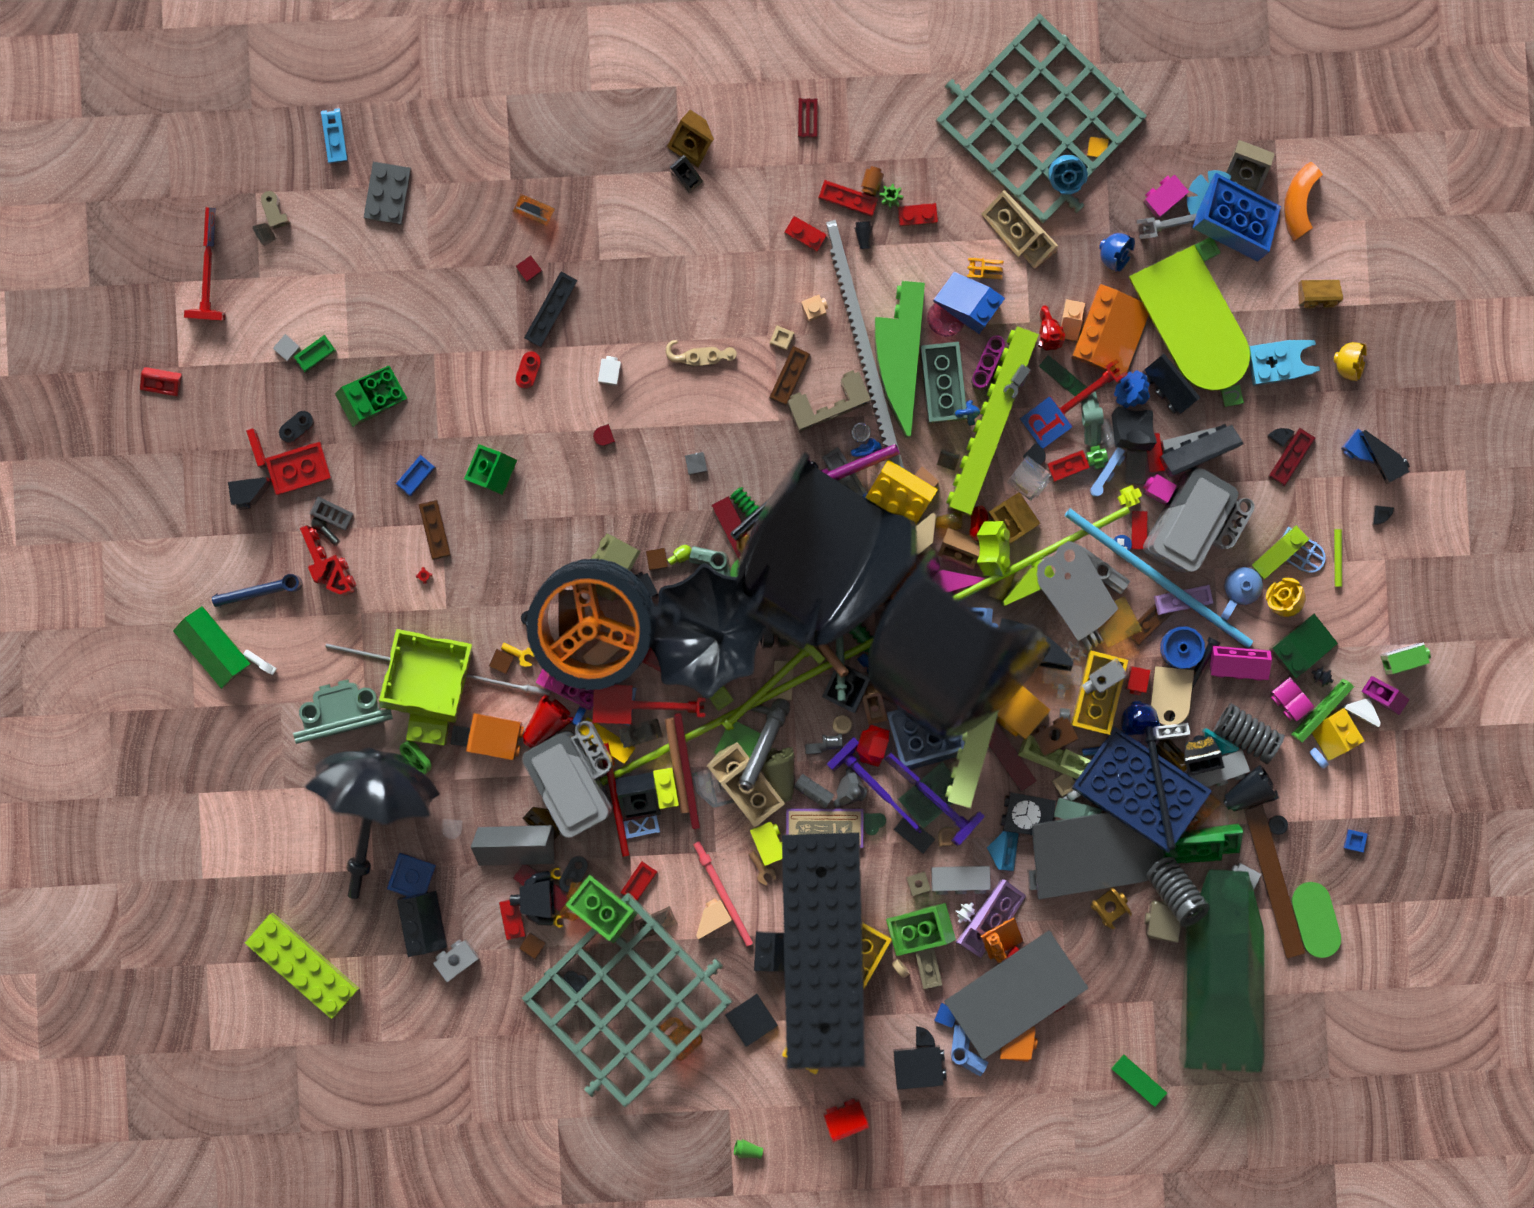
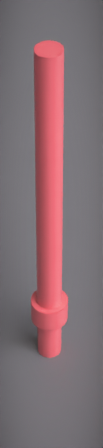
[693,841,753,947]

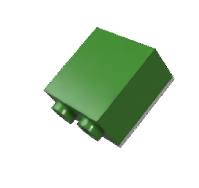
[1380,643,1431,675]

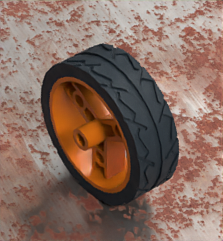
[526,559,656,690]

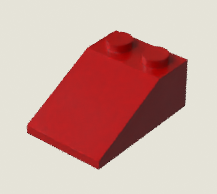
[823,1098,869,1142]

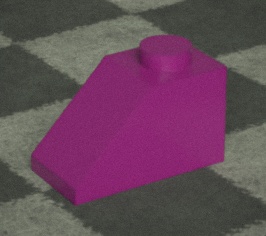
[1361,676,1410,715]

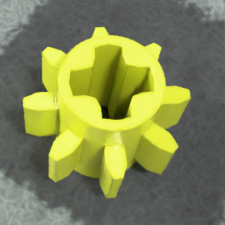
[1118,485,1142,508]

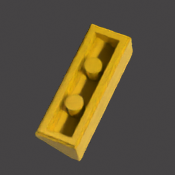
[580,717,635,764]

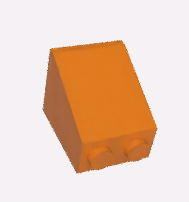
[466,713,524,760]

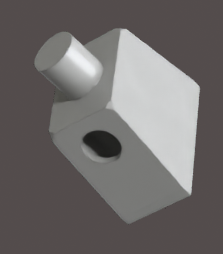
[1082,658,1127,695]

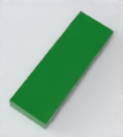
[1111,1054,1167,1107]

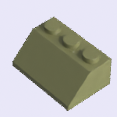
[591,533,641,602]

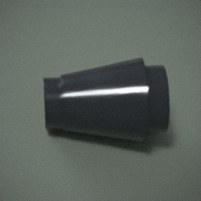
[854,221,873,249]

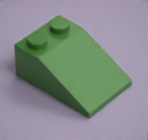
[565,875,638,943]
[886,903,956,956]

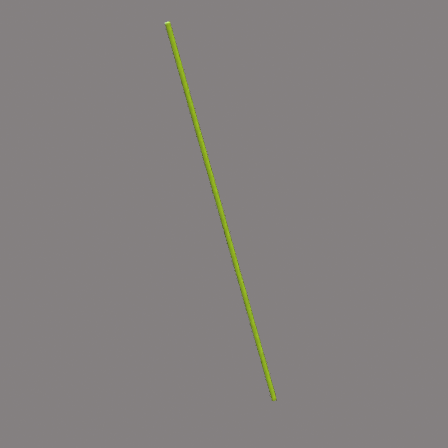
[600,506,1130,786]

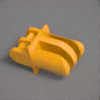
[967,258,1004,280]

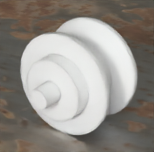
[956,902,976,923]

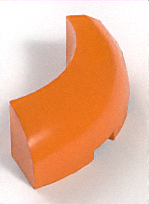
[1284,162,1323,241]

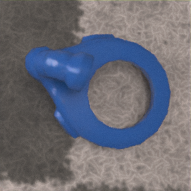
[955,400,980,426]
[851,438,882,457]

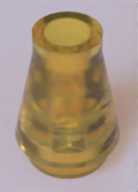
[935,512,963,531]

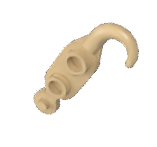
[665,340,737,366]

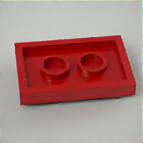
[265,442,332,495]

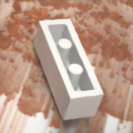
[1153,723,1190,740]

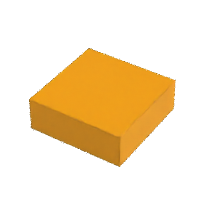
[1087,137,1109,157]

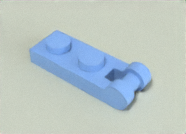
[1090,448,1125,497]

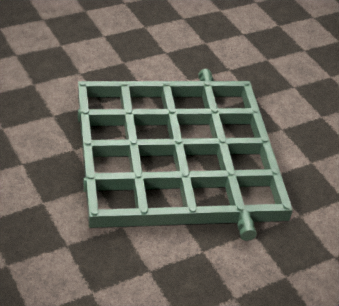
[936,13,1147,224]
[522,893,733,1107]

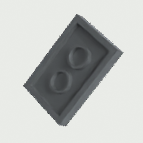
[363,162,411,225]

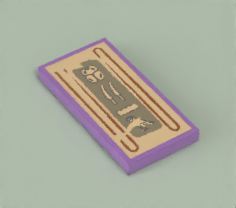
[786,809,863,848]

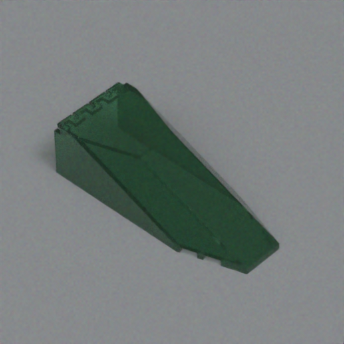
[1179,869,1264,1073]

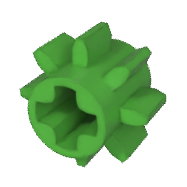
[879,184,903,209]
[1086,445,1108,470]

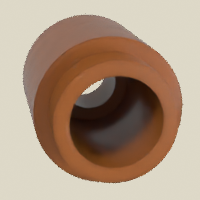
[861,166,884,196]

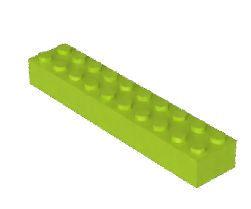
[946,326,1039,517]

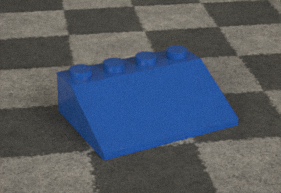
[1193,173,1281,262]

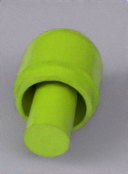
[667,545,692,566]

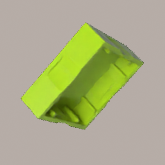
[379,629,472,723]

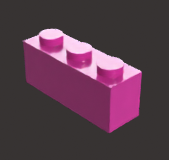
[1210,646,1272,681]

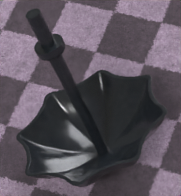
[650,563,767,698]
[305,747,440,899]

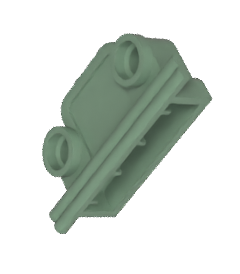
[293,679,393,744]

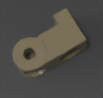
[261,191,290,230]

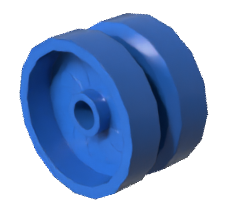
[1160,626,1205,669]

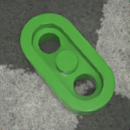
[399,740,431,774]

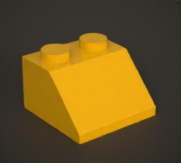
[1311,708,1364,761]

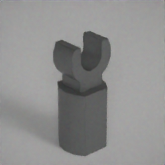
[1003,364,1032,399]

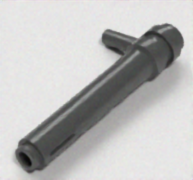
[739,698,790,791]

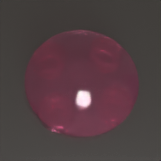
[927,303,964,337]

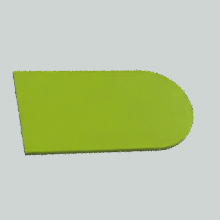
[1128,245,1250,391]

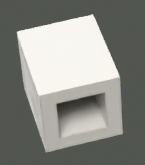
[598,356,621,386]

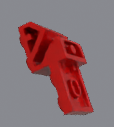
[300,525,357,596]

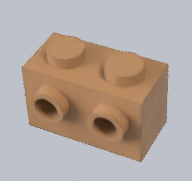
[938,528,980,569]

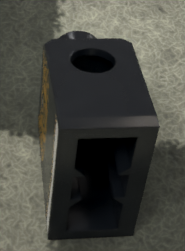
[1185,735,1225,776]

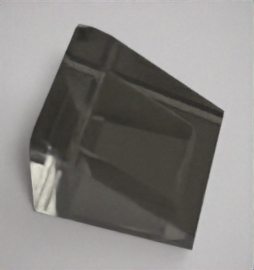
[252,223,276,246]

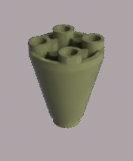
[761,747,795,802]

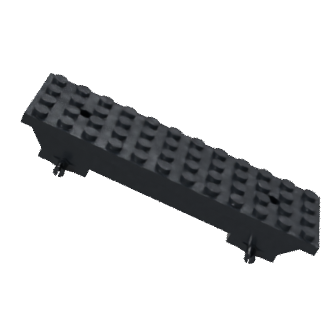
[782,832,866,1069]

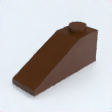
[558,590,579,645]

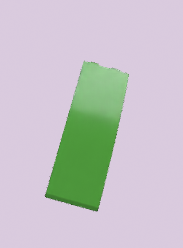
[874,281,925,439]

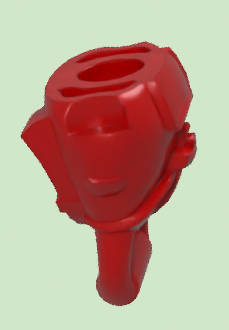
[1038,305,1065,351]

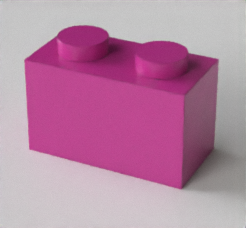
[1144,174,1189,219]
[1143,474,1177,505]

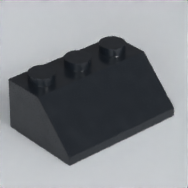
[1142,354,1200,416]
[397,890,447,957]

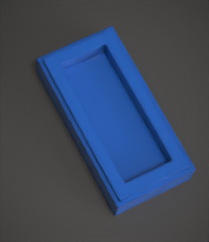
[396,455,436,496]

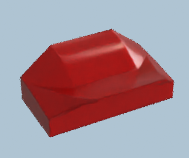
[856,725,890,767]

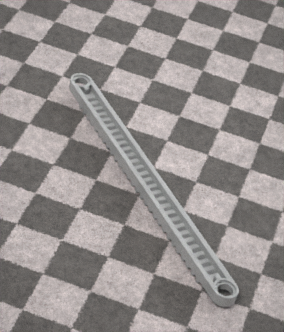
[826,220,904,469]

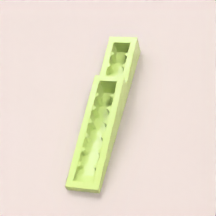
[1018,735,1091,779]

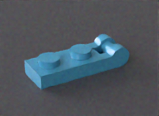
[321,108,348,164]

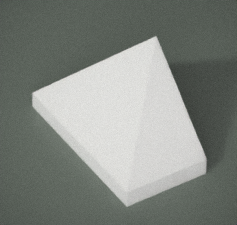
[1342,698,1381,727]

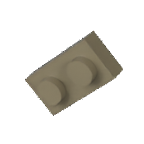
[915,947,942,989]

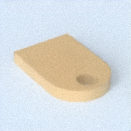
[1151,666,1194,725]

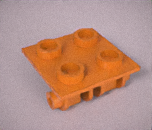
[981,917,1023,963]

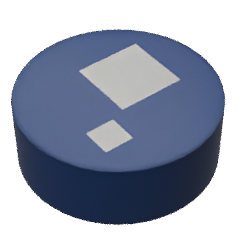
[1113,535,1132,551]

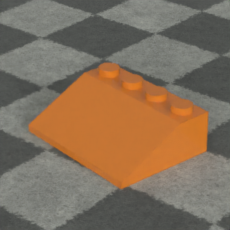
[1071,284,1149,374]

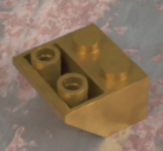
[1298,280,1343,309]
[988,492,1041,544]

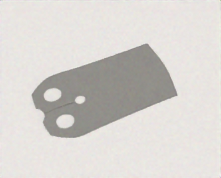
[1037,541,1119,641]

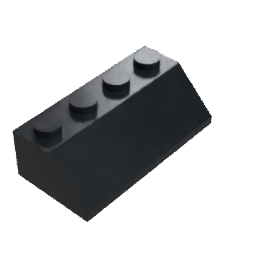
[1159,423,1244,478]

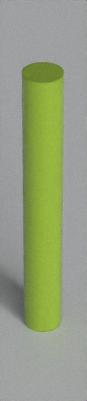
[1334,529,1342,587]

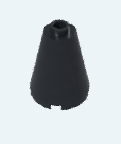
[1223,765,1279,812]

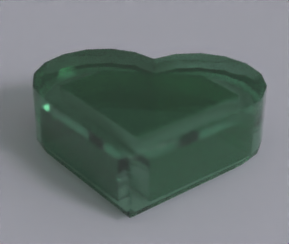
[864,813,886,835]

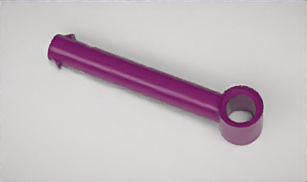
[821,444,900,481]

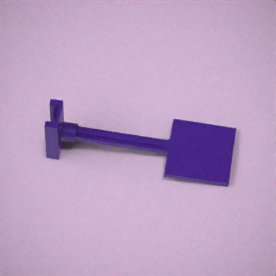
[827,738,922,833]
[884,753,985,846]

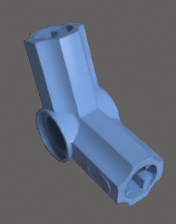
[950,1025,989,1077]

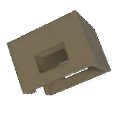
[906,871,931,896]

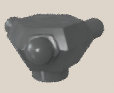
[834,767,867,808]

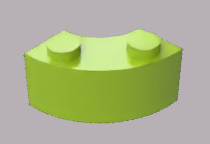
[977,521,1010,576]

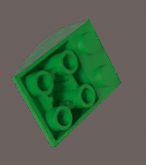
[335,365,407,427]

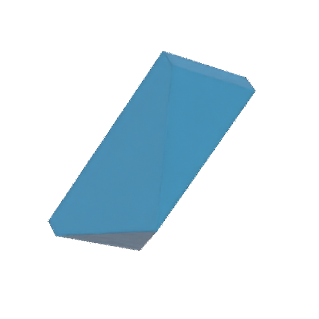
[987,831,1019,871]

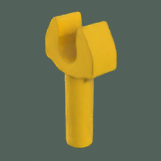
[501,643,534,667]

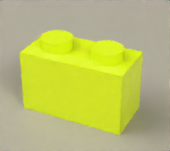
[653,767,679,809]
[750,821,782,866]

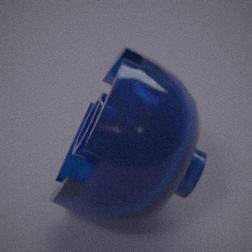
[1121,701,1160,735]

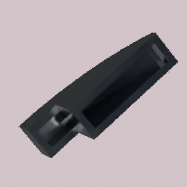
[1000,618,1073,671]

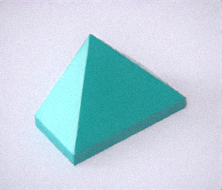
[1202,728,1239,755]

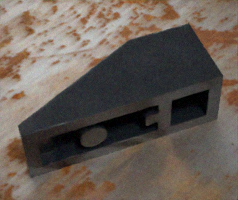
[1359,430,1410,484]

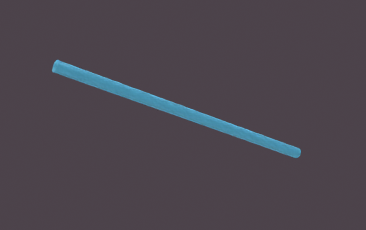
[1065,509,1253,648]

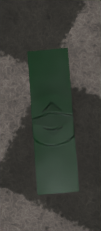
[1038,355,1087,396]

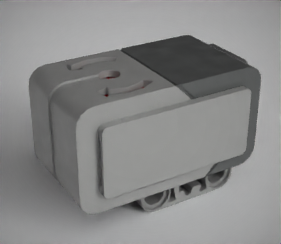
[1143,467,1255,573]
[522,721,613,837]

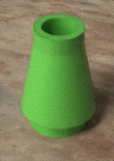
[733,1139,763,1159]

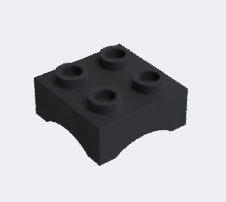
[1111,407,1157,451]

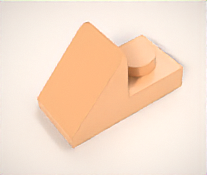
[1061,299,1085,341]

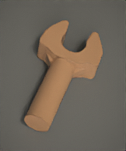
[748,850,776,885]

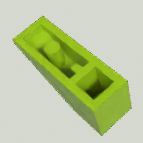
[1251,525,1309,579]

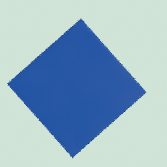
[387,853,436,896]

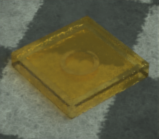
[1098,596,1142,648]

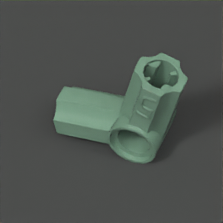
[1080,392,1104,446]
[689,546,731,576]

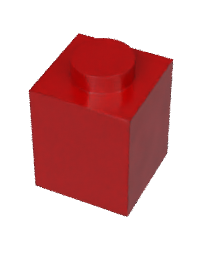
[1125,666,1151,696]

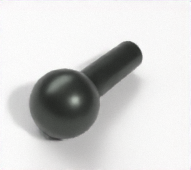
[311,517,340,546]

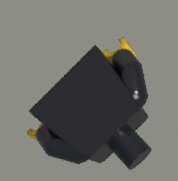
[510,868,564,928]

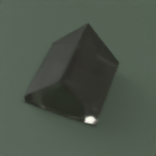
[937,449,960,471]

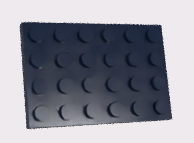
[1072,727,1212,853]

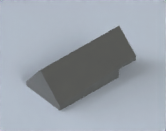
[471,825,555,866]

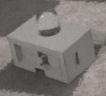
[433,939,480,982]

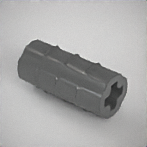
[794,773,834,808]

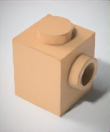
[801,295,828,322]

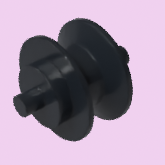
[1311,666,1334,687]

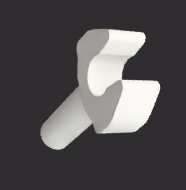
[243,650,277,675]

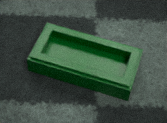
[294,334,336,373]

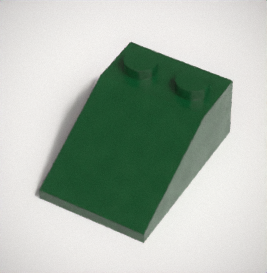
[1269,613,1338,679]

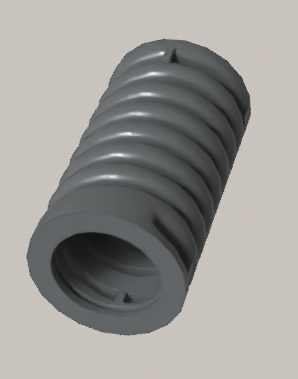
[1213,703,1285,764]
[1146,857,1210,927]

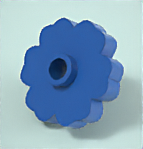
[1114,370,1150,408]

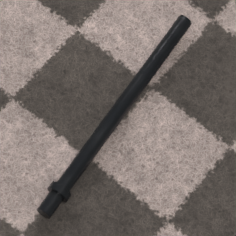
[1145,726,1175,849]

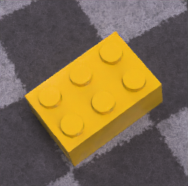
[865,459,938,525]

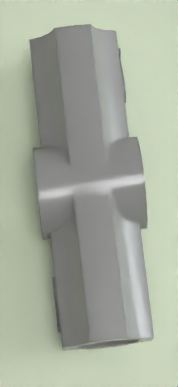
[1083,547,1130,595]

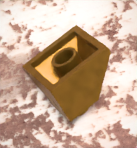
[667,110,714,167]

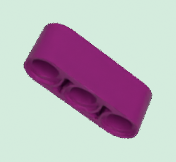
[971,336,1005,390]

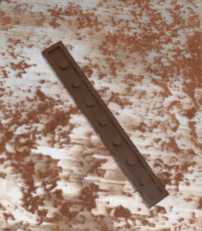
[1244,805,1305,959]

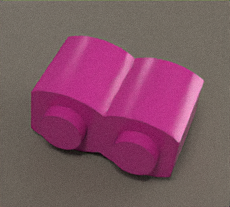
[1271,677,1314,722]

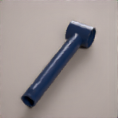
[212,574,302,608]

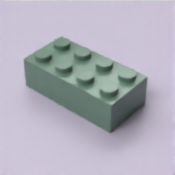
[920,342,967,424]

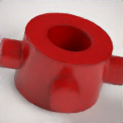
[416,567,433,584]

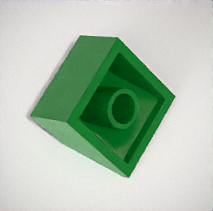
[464,444,517,495]

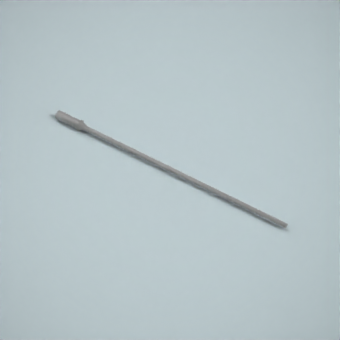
[326,644,551,698]

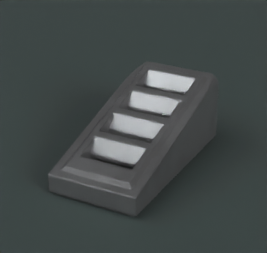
[309,497,353,530]

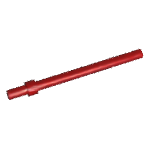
[602,743,630,857]

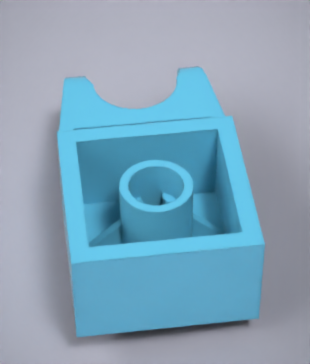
[1249,340,1320,386]

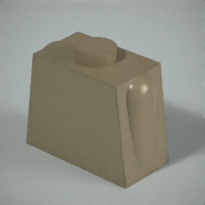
[1144,900,1181,943]

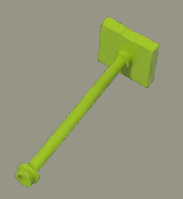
[721,644,825,731]

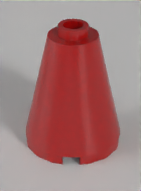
[522,694,574,748]

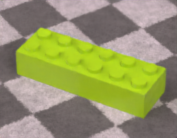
[245,913,360,1019]

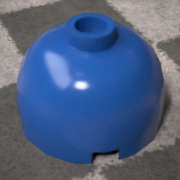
[1099,233,1135,272]

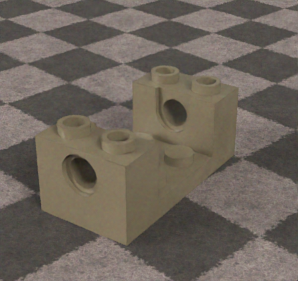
[787,370,871,433]

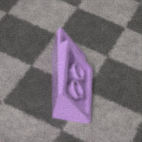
[956,879,1026,958]

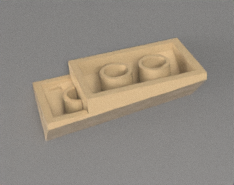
[982,190,1058,269]
[707,742,785,827]

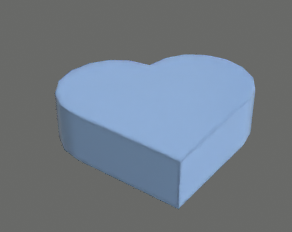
[1220,599,1237,621]
[1309,747,1329,769]

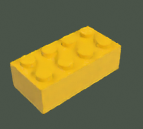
[1071,651,1128,735]

